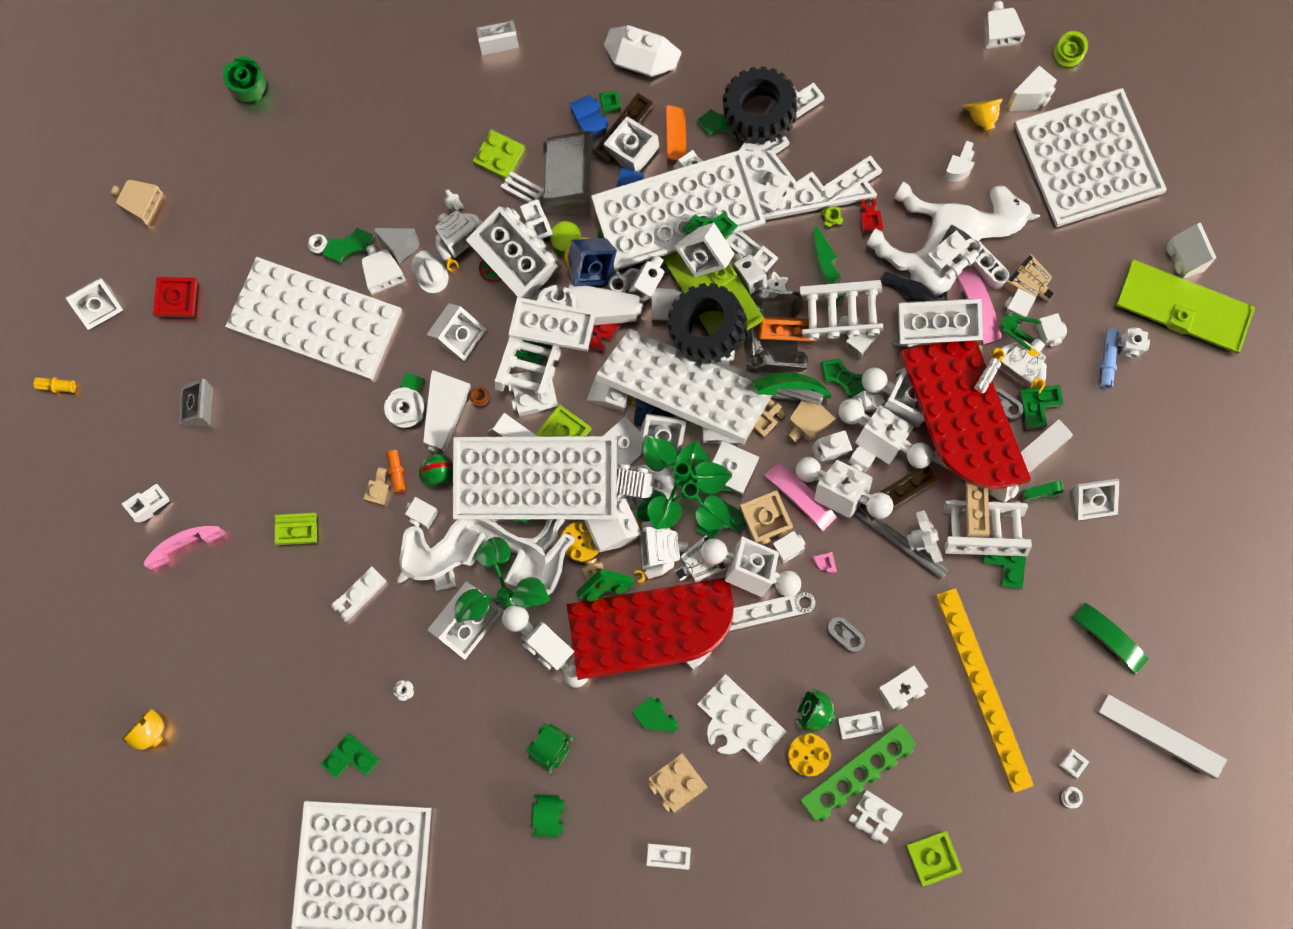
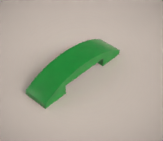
[751,373,831,398]
[1071,602,1149,675]

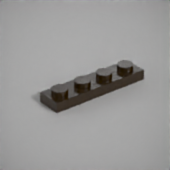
[593,93,653,164]
[860,466,939,521]

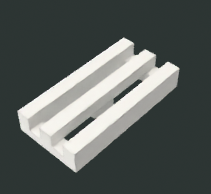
[501,171,544,203]

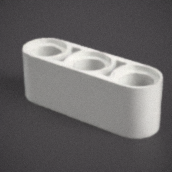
[965,238,1009,290]

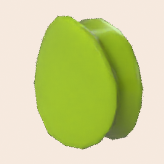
[1053,31,1088,67]
[550,221,582,258]

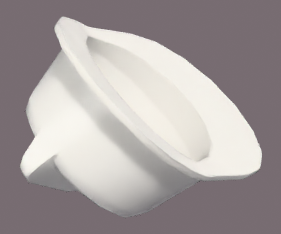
[411,250,449,293]

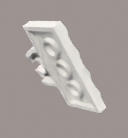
[508,285,596,352]
[697,674,787,763]

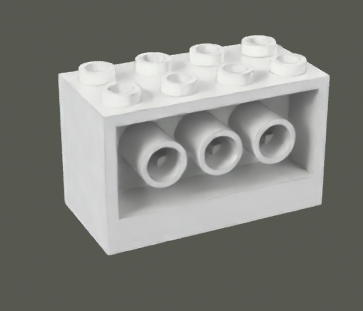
[466,206,562,299]
[897,298,983,344]

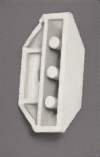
[604,25,681,77]

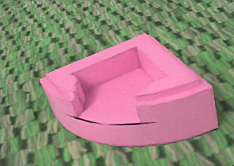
[811,552,837,573]

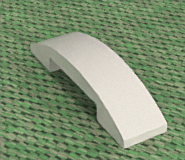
[726,232,778,273]

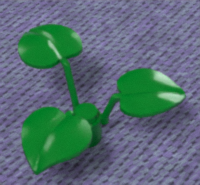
[643,436,732,530]
[635,441,731,530]
[455,537,550,623]

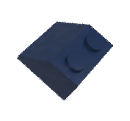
[568,238,617,287]

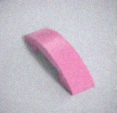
[956,268,1002,346]
[764,462,836,532]
[144,526,226,570]

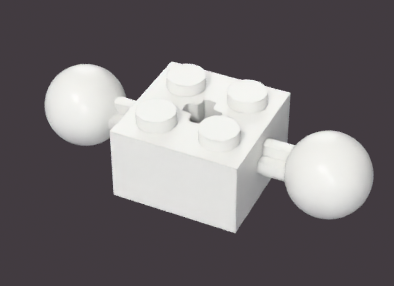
[862,367,924,428]
[838,399,933,469]
[795,457,893,519]
[701,537,801,597]
[502,605,588,688]

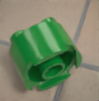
[223,56,266,102]
[526,723,573,773]
[531,794,564,839]

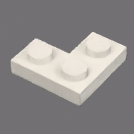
[752,170,791,213]

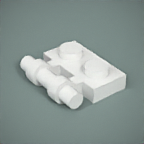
[926,231,979,280]
[848,790,903,844]

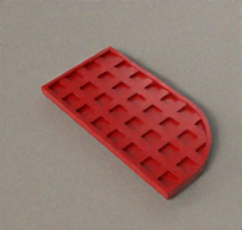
[900,340,1031,489]
[566,577,734,680]

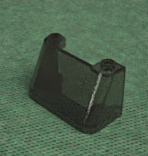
[540,131,594,216]
[744,288,808,374]

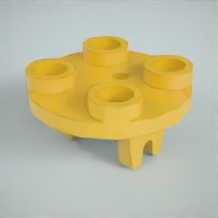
[561,521,598,562]
[788,733,831,777]

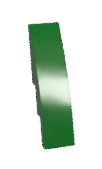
[812,226,845,307]

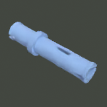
[1100,329,1120,389]

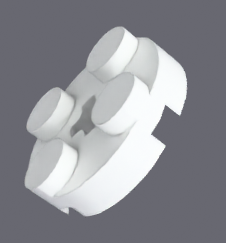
[384,387,425,428]

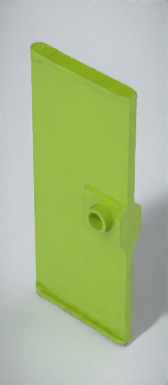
[662,251,765,335]
[1116,259,1256,354]

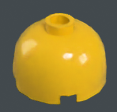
[121,708,164,750]

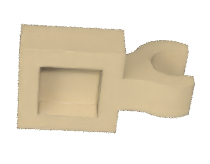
[364,467,390,506]

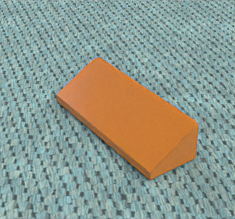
[666,105,686,164]
[757,316,815,341]

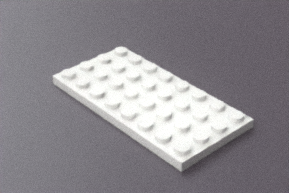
[591,150,765,270]
[225,257,402,381]
[595,328,772,445]
[453,436,617,519]

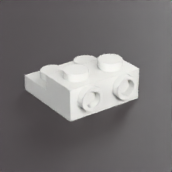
[508,371,558,417]

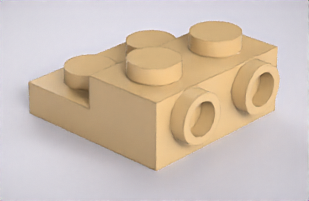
[739,490,793,546]
[648,754,707,813]

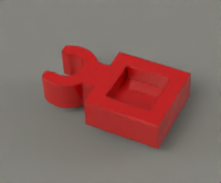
[860,198,884,234]

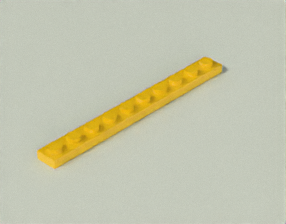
[936,588,1034,793]

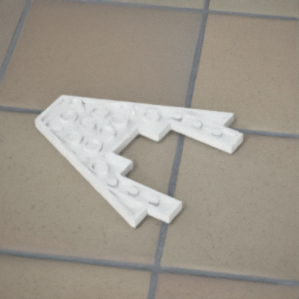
[740,83,882,220]

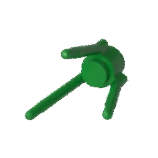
[999,313,1042,351]

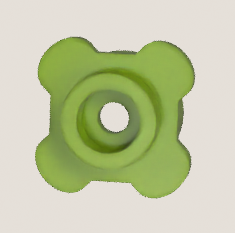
[822,206,843,227]

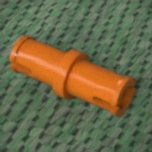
[385,450,406,492]

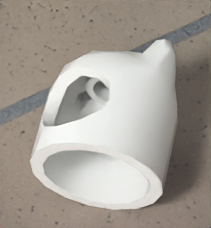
[652,288,682,321]

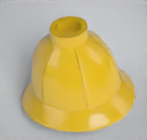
[962,98,1003,131]

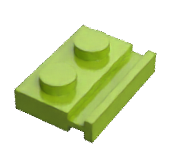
[275,513,317,545]

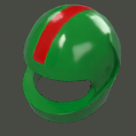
[419,453,453,487]

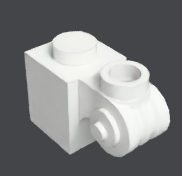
[837,316,877,359]

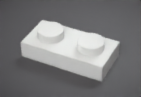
[837,711,884,740]
[646,844,691,870]

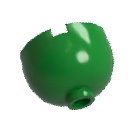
[796,688,835,732]

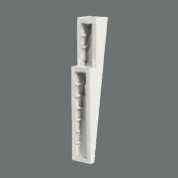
[1098,695,1227,779]

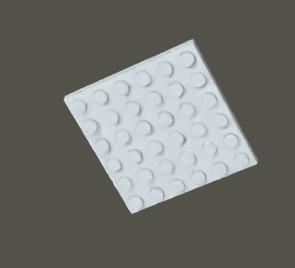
[1014,88,1167,227]
[291,801,432,929]

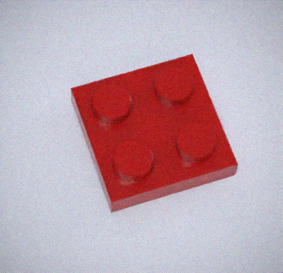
[153,277,198,317]

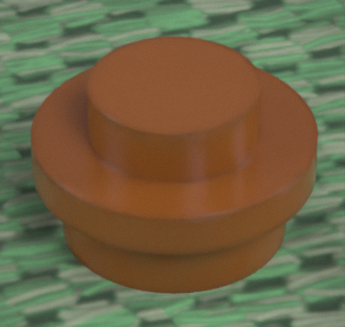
[469,386,490,406]

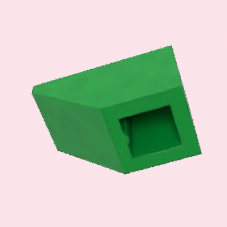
[632,696,678,733]

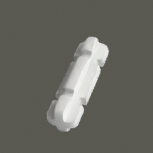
[975,358,1001,393]

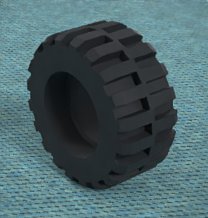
[723,66,797,145]
[667,283,748,364]

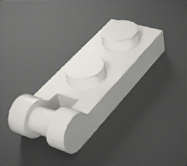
[331,567,387,622]

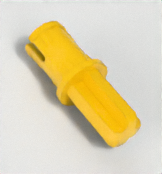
[33,377,76,393]

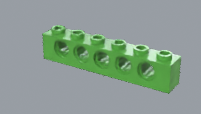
[799,723,916,822]

